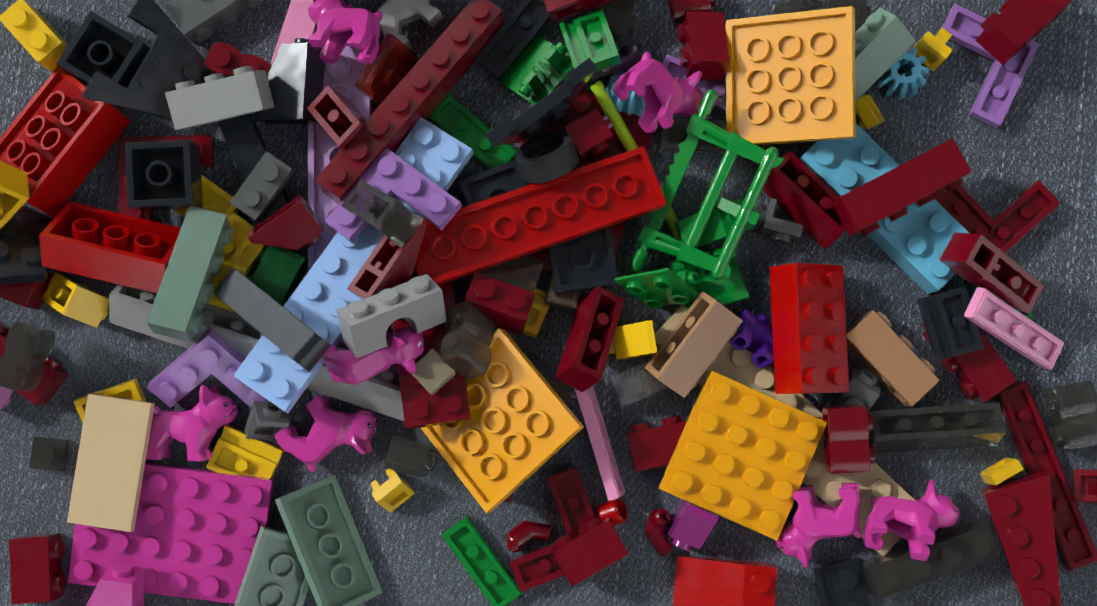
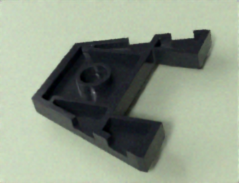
[80,0,211,120]
[485,57,598,146]
[0,206,53,285]

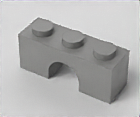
[336,274,447,359]

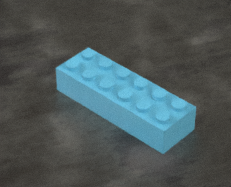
[800,124,969,294]

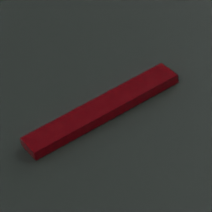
[995,381,1097,571]

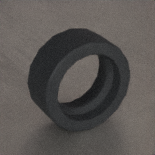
[515,132,579,184]

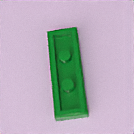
[429,94,517,169]
[441,515,523,606]

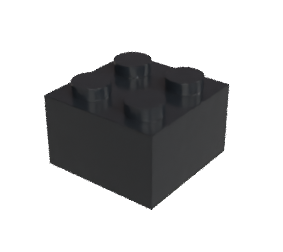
[57,11,149,88]
[125,140,203,211]

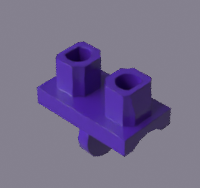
[729,309,774,368]

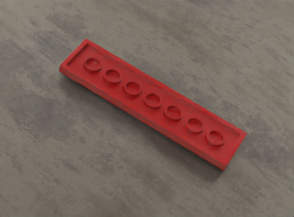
[415,146,667,285]

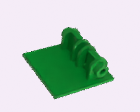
[497,35,574,105]
[670,245,750,311]
[614,268,700,309]

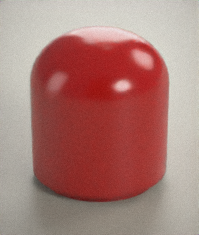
[595,498,628,526]

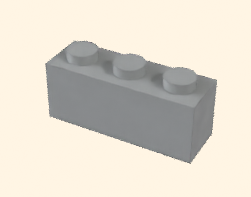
[165,66,275,130]

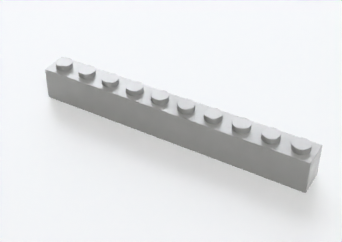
[109,284,404,421]

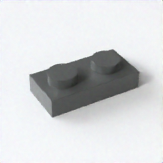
[230,151,295,222]

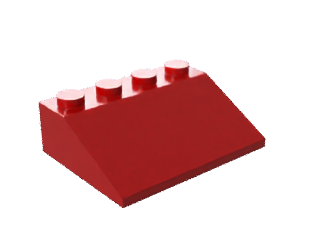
[0,65,131,218]
[673,555,777,606]

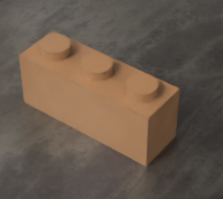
[645,291,743,398]
[846,310,940,407]

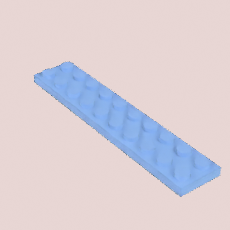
[233,117,474,413]

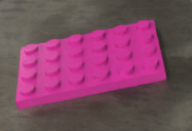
[68,463,275,604]

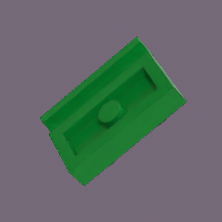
[559,9,621,71]

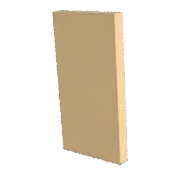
[67,394,155,532]

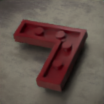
[118,135,215,221]
[934,180,1060,253]
[510,467,595,592]

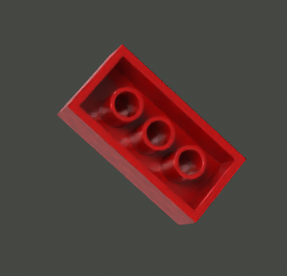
[39,202,181,294]
[770,263,849,394]

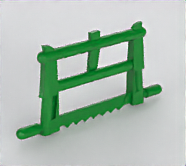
[630,89,784,280]

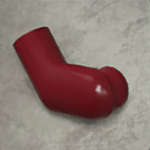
[645,508,673,557]
[506,520,551,552]

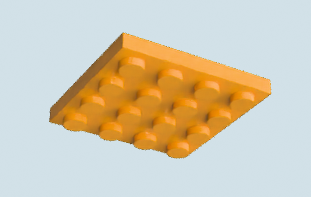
[726,6,856,145]
[421,328,584,513]
[659,370,827,541]

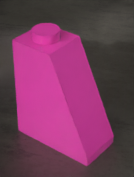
[86,563,144,606]

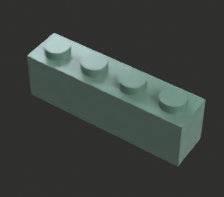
[855,7,916,102]
[146,206,234,342]

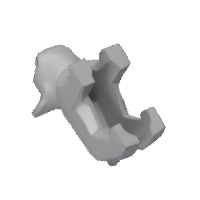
[373,0,444,57]

